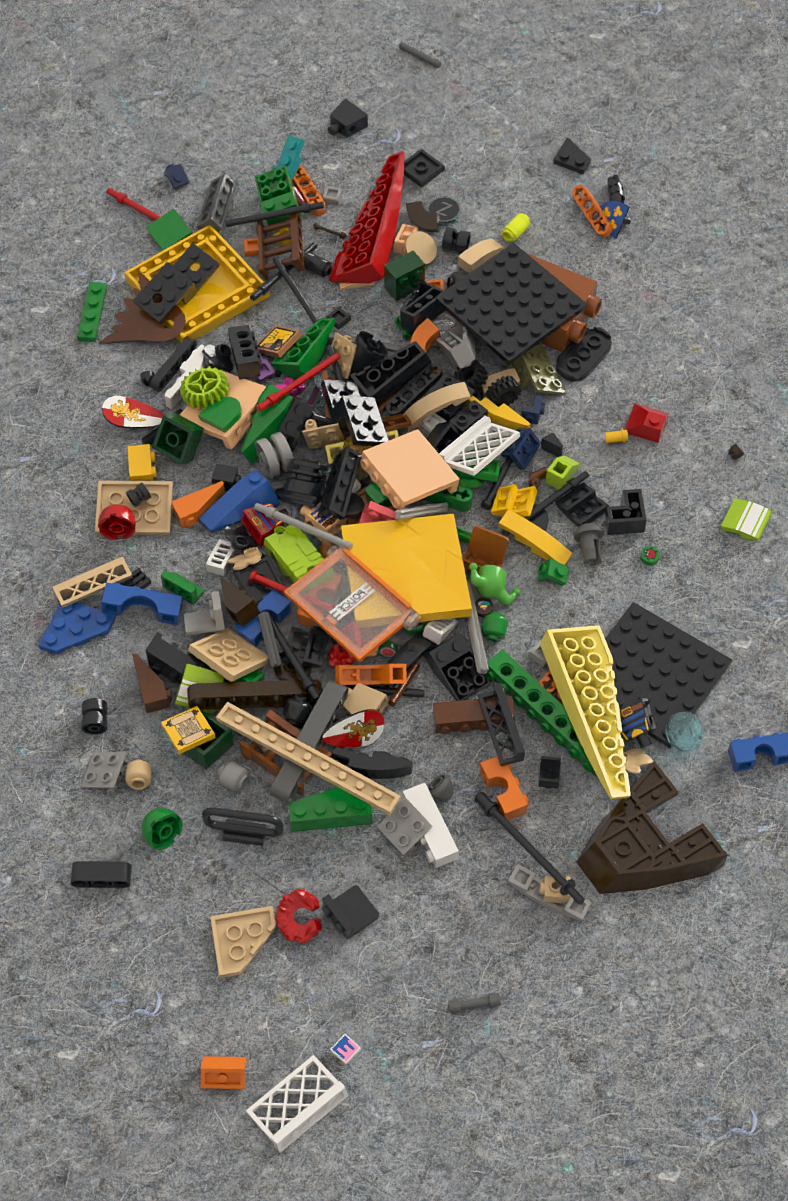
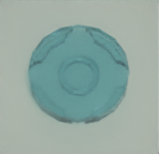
[666,712,704,752]

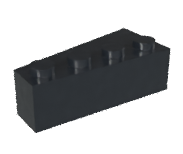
[350,341,432,407]

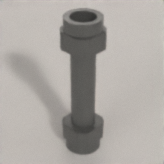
[448,993,501,1014]

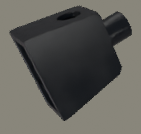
[328,99,368,137]

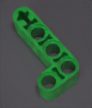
[421,485,473,512]

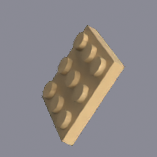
[188,628,269,682]

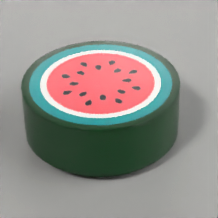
[378,641,398,658]

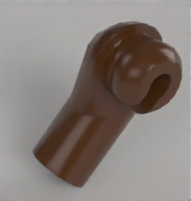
[528,467,547,489]

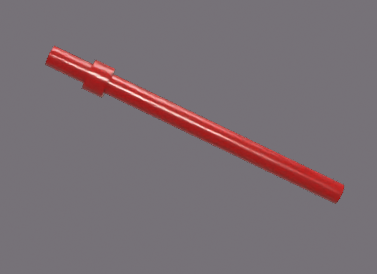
[106,188,161,221]
[256,353,341,412]

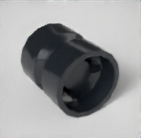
[442,227,471,253]
[81,698,108,735]

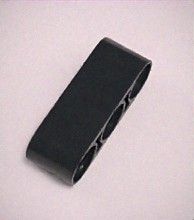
[70,861,132,888]

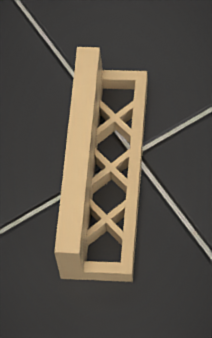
[52,556,132,608]

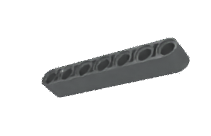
[270,681,348,803]

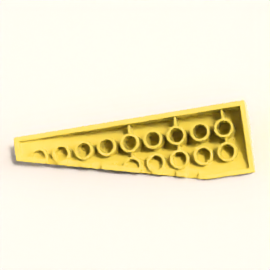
[540,626,630,800]

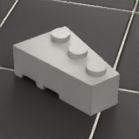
[436,323,476,369]

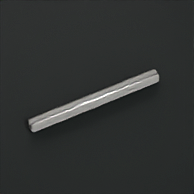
[466,582,489,675]

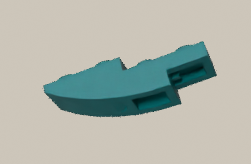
[271,135,305,182]

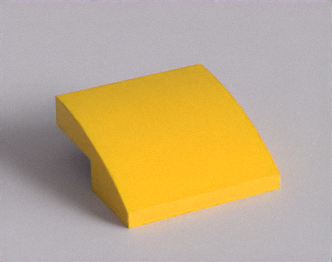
[491,484,538,517]

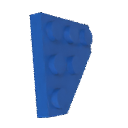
[38,598,116,655]

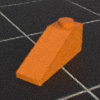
[171,481,225,528]

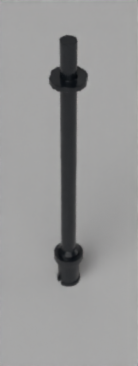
[474,792,585,905]

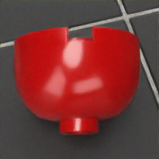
[98,504,136,540]

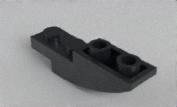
[331,746,413,779]

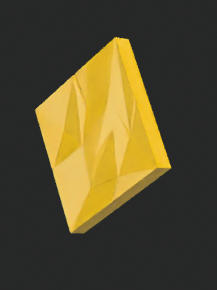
[124,225,270,343]
[341,514,472,629]

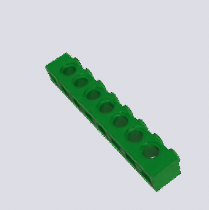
[486,649,597,776]

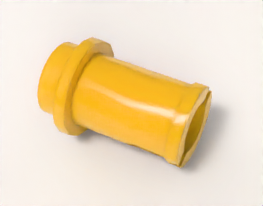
[605,429,628,444]

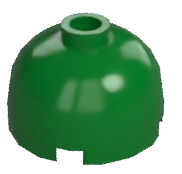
[141,808,183,850]

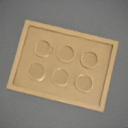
[95,481,173,535]

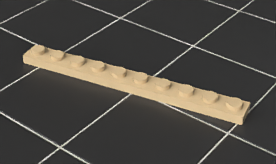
[216,702,401,815]

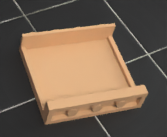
[180,371,266,450]
[360,429,459,510]

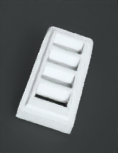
[206,539,235,576]
[423,618,459,645]

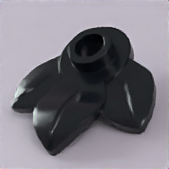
[202,344,233,373]
[224,525,258,553]

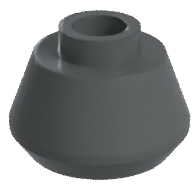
[428,775,454,801]

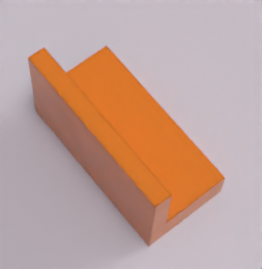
[201,1056,247,1089]

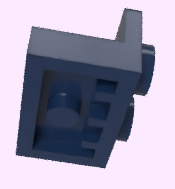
[501,428,541,470]

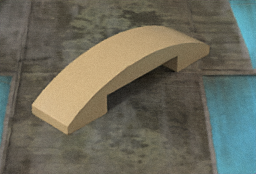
[403,382,471,432]

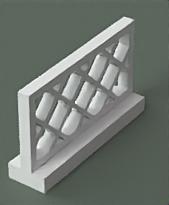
[439,416,520,476]
[246,1055,348,1153]

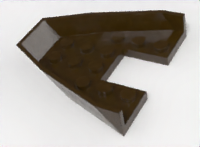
[576,761,728,894]

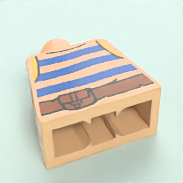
[300,502,347,543]

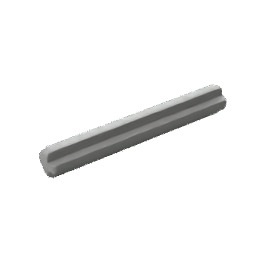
[395,502,449,520]

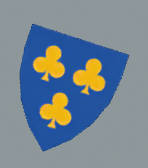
[598,201,631,239]

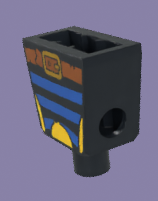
[619,698,656,749]

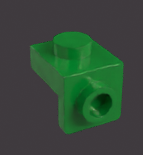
[537,558,569,586]

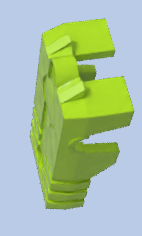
[264,525,335,594]

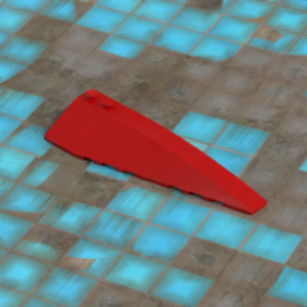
[330,151,405,284]

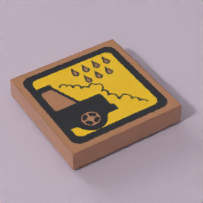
[257,325,302,358]

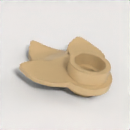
[227,547,262,570]
[623,749,653,774]

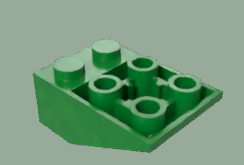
[254,165,301,225]

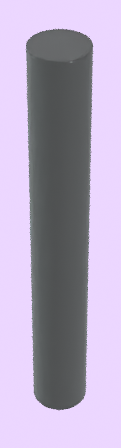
[399,42,441,68]

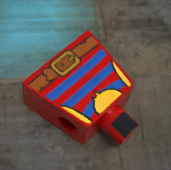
[241,503,289,547]

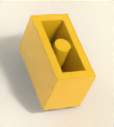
[128,444,157,481]

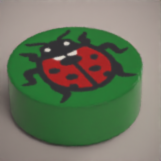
[640,546,660,565]

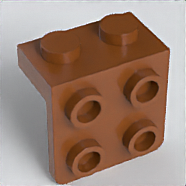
[462,525,509,573]

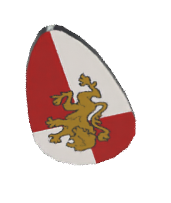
[102,396,164,428]
[321,709,385,747]

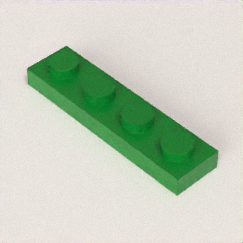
[77,282,107,342]

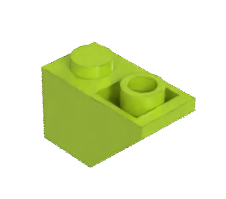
[546,456,581,490]

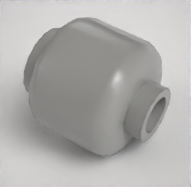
[217,762,249,792]

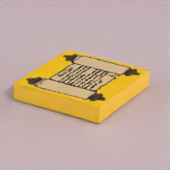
[161,706,215,754]

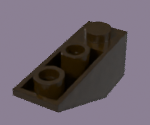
[221,578,260,627]

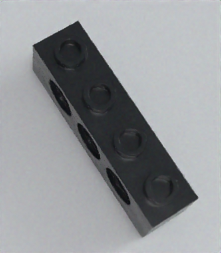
[228,325,263,380]

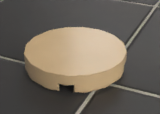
[403,231,437,265]

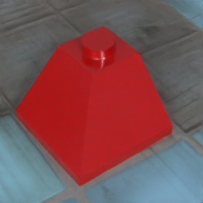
[624,403,669,443]

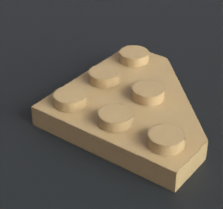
[210,906,276,978]

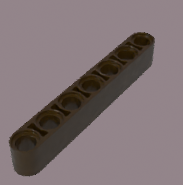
[187,679,323,710]

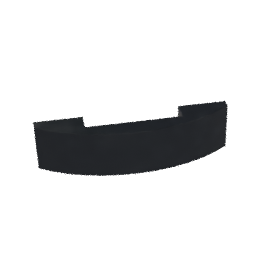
[385,629,438,688]

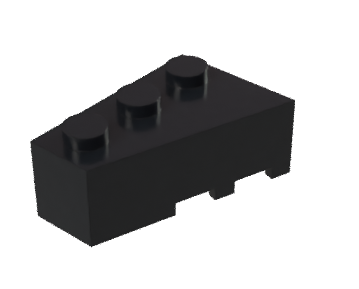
[400,280,446,333]
[145,632,211,684]

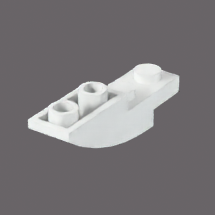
[164,344,205,409]

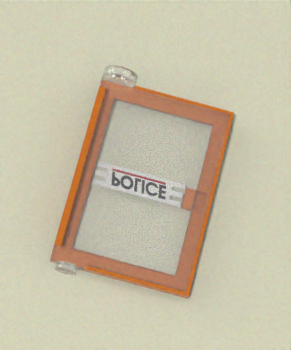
[284,546,421,662]

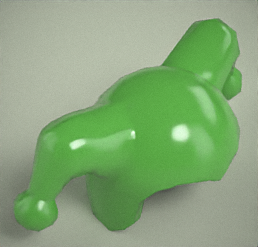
[469,563,520,606]

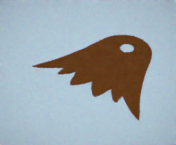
[99,271,186,344]

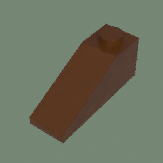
[132,653,172,713]

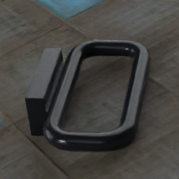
[202,807,284,846]

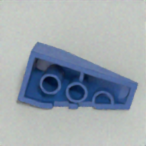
[199,469,280,532]

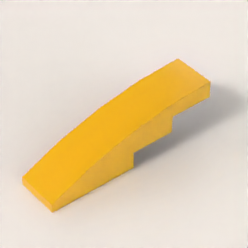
[462,395,531,431]
[499,509,573,565]

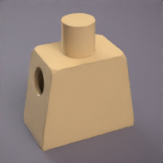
[343,683,389,715]

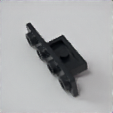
[277,386,323,452]

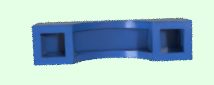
[101,582,182,625]

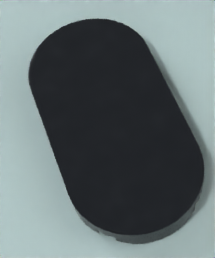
[556,327,612,381]

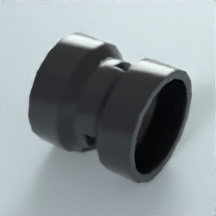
[126,482,152,508]

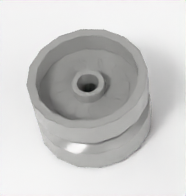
[255,432,295,479]

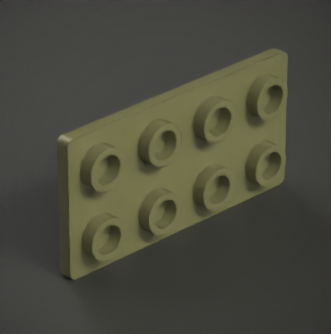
[509,342,565,395]

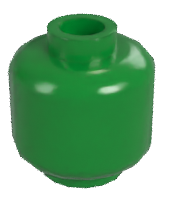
[481,612,508,642]

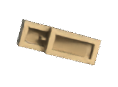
[458,238,505,273]

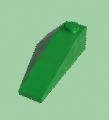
[271,318,336,381]
[240,384,293,464]

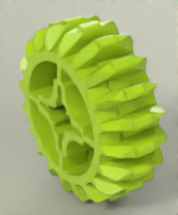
[180,366,229,410]

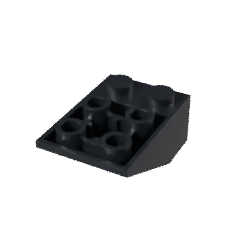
[423,633,491,701]

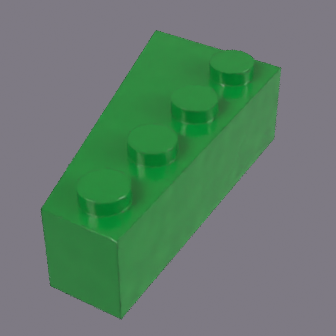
[289,777,373,832]

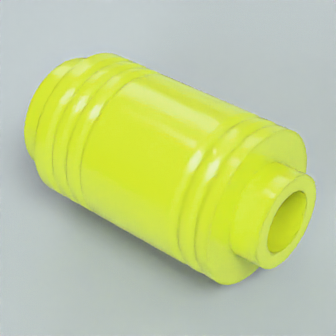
[502,213,530,242]

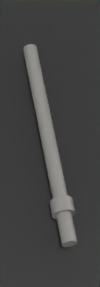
[254,503,353,550]

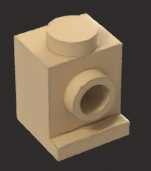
[539,876,570,904]

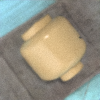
[125,760,152,790]

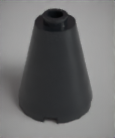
[345,331,388,381]

